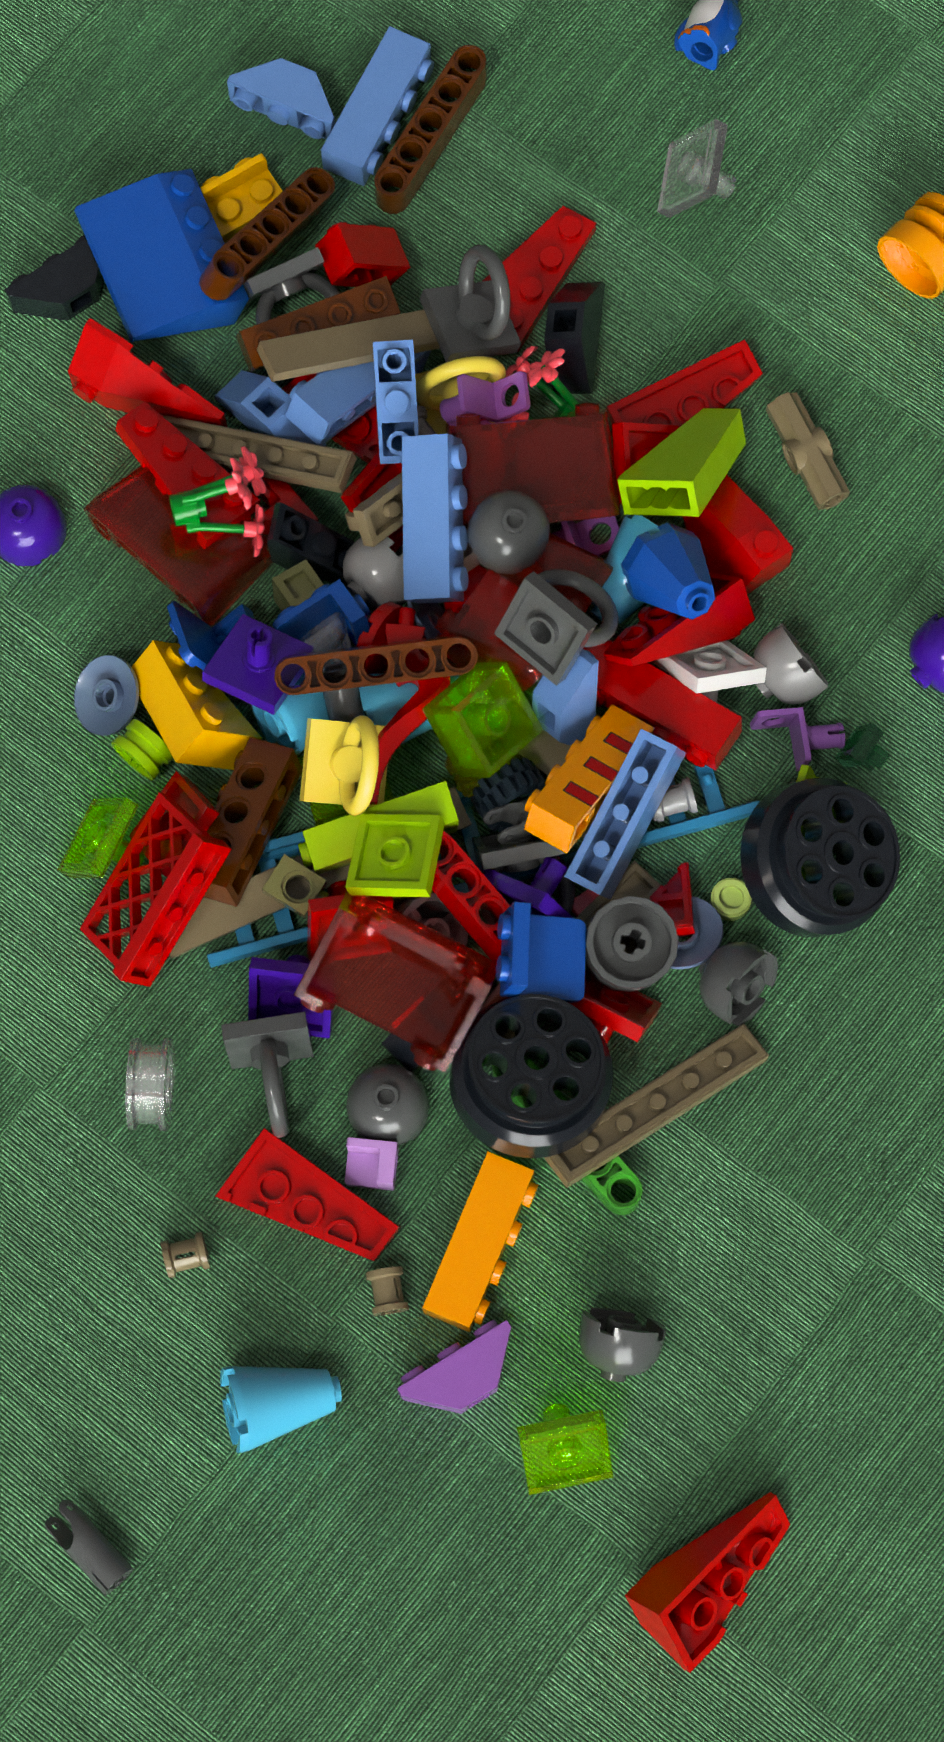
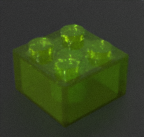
[422,662,543,778]

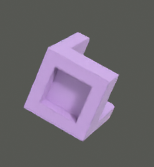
[345,1137,399,1191]

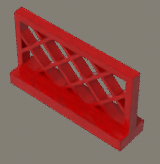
[80,792,232,987]

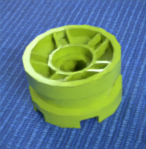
[111,719,174,781]

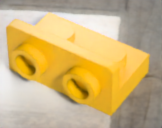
[200,153,283,243]

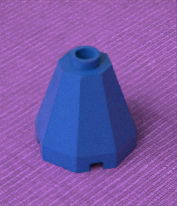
[621,522,715,619]

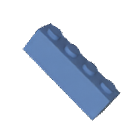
[321,26,434,186]
[285,350,431,446]
[402,433,469,604]
[564,729,686,900]

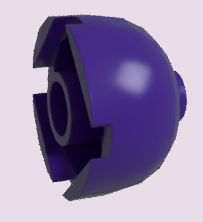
[0,485,67,566]
[909,613,944,693]

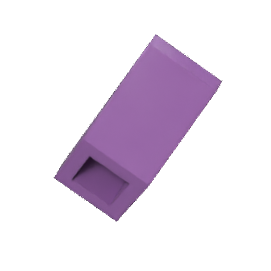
[397,1320,511,1414]

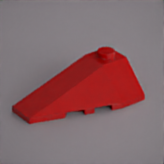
[68,318,227,427]
[682,474,794,594]
[603,572,755,666]
[625,1492,791,1673]

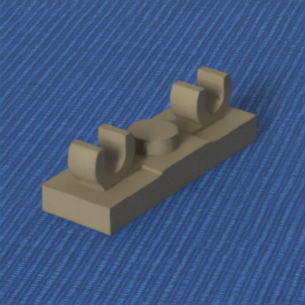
[345,472,403,547]

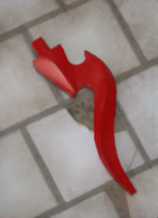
[370,607,450,805]

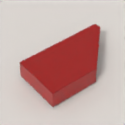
[650,862,695,936]

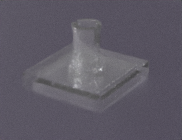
[657,119,736,218]

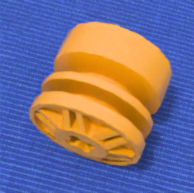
[877,192,944,299]

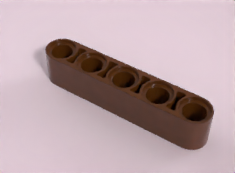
[374,45,486,214]
[199,167,335,301]
[274,635,478,695]

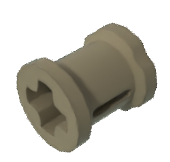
[160,1231,211,1279]
[365,1266,409,1316]

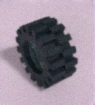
[471,758,546,832]

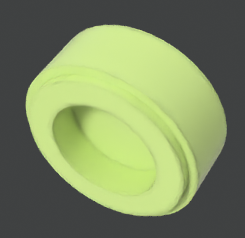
[710,878,752,921]

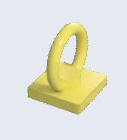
[415,356,506,434]
[299,715,388,816]

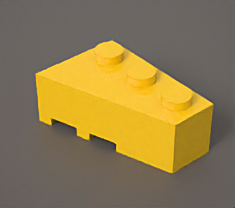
[132,640,262,770]

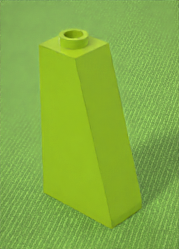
[617,408,746,517]
[298,781,459,875]

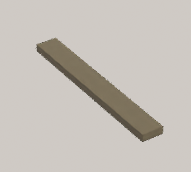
[169,787,472,959]

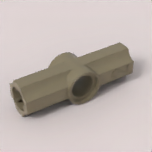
[766,392,850,510]

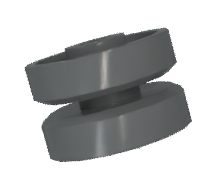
[585,896,678,992]

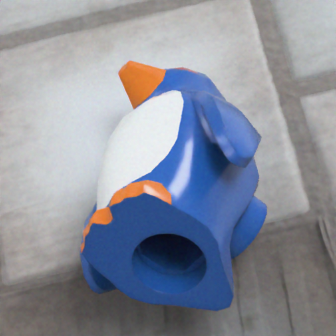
[674,0,743,70]

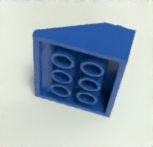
[74,169,249,342]

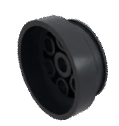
[740,778,900,937]
[449,994,613,1158]

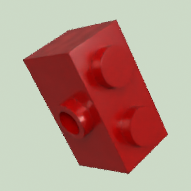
[315,222,411,287]

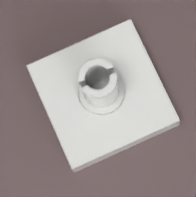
[653,640,767,702]

